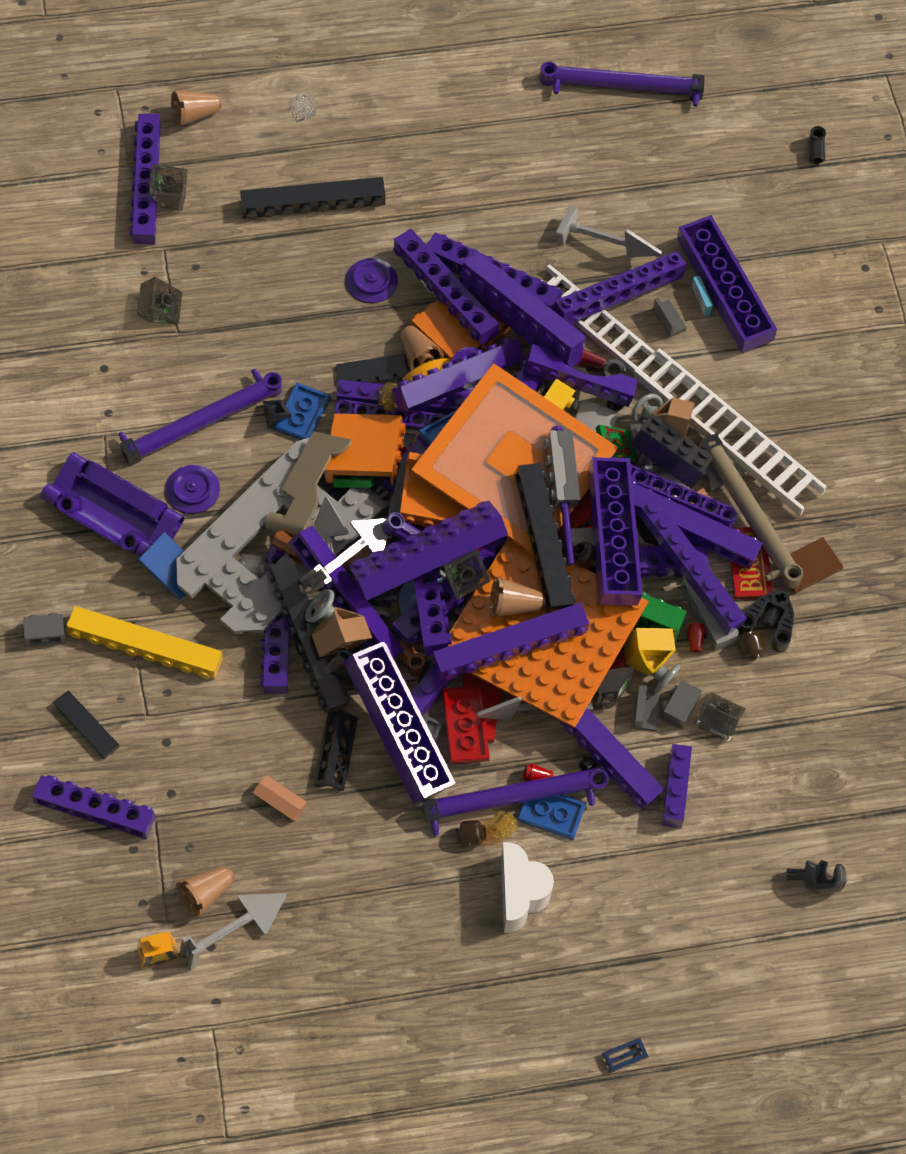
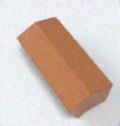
[253,775,307,821]

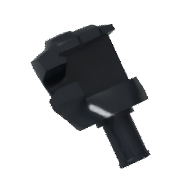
[786,860,847,894]

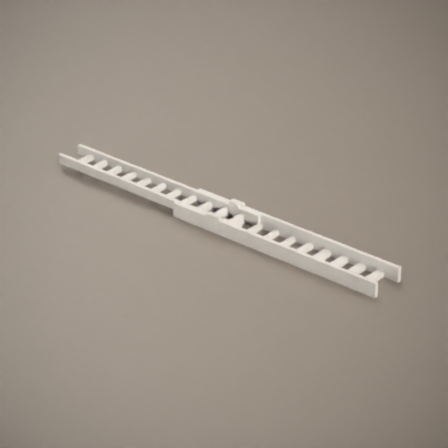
[539,264,826,516]

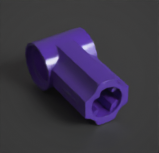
[382,512,421,540]

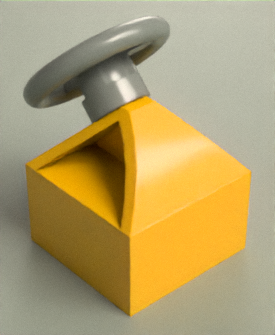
[623,628,681,694]

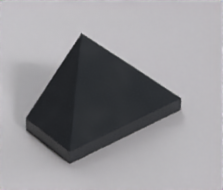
[263,400,291,428]

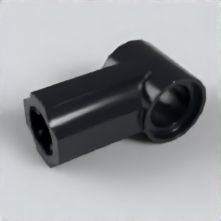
[808,126,826,164]

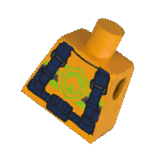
[137,932,180,969]

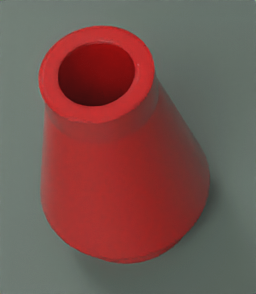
[687,623,706,653]
[523,763,554,781]

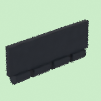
[336,353,411,384]

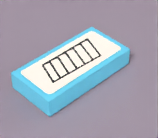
[691,276,713,317]

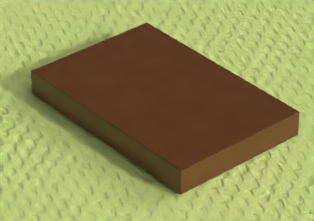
[789,537,843,594]

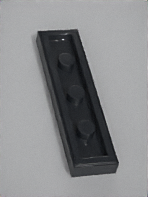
[53,690,120,759]

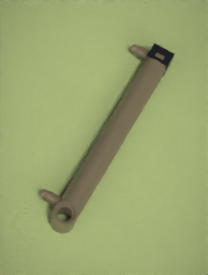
[699,433,803,589]

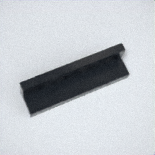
[314,709,358,791]

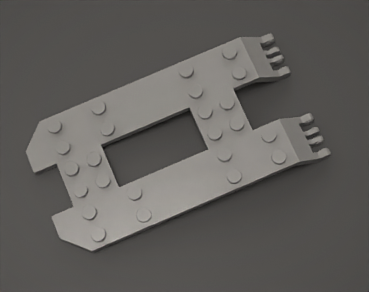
[177,438,392,634]

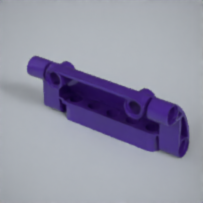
[40,452,185,557]

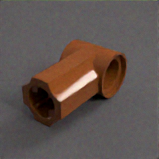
[272,530,303,565]
[397,639,425,677]

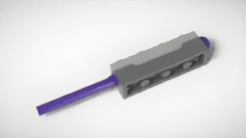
[544,425,580,566]

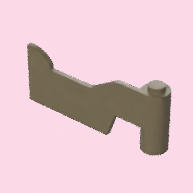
[265,431,352,537]

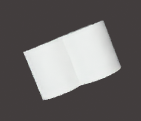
[501,842,554,933]

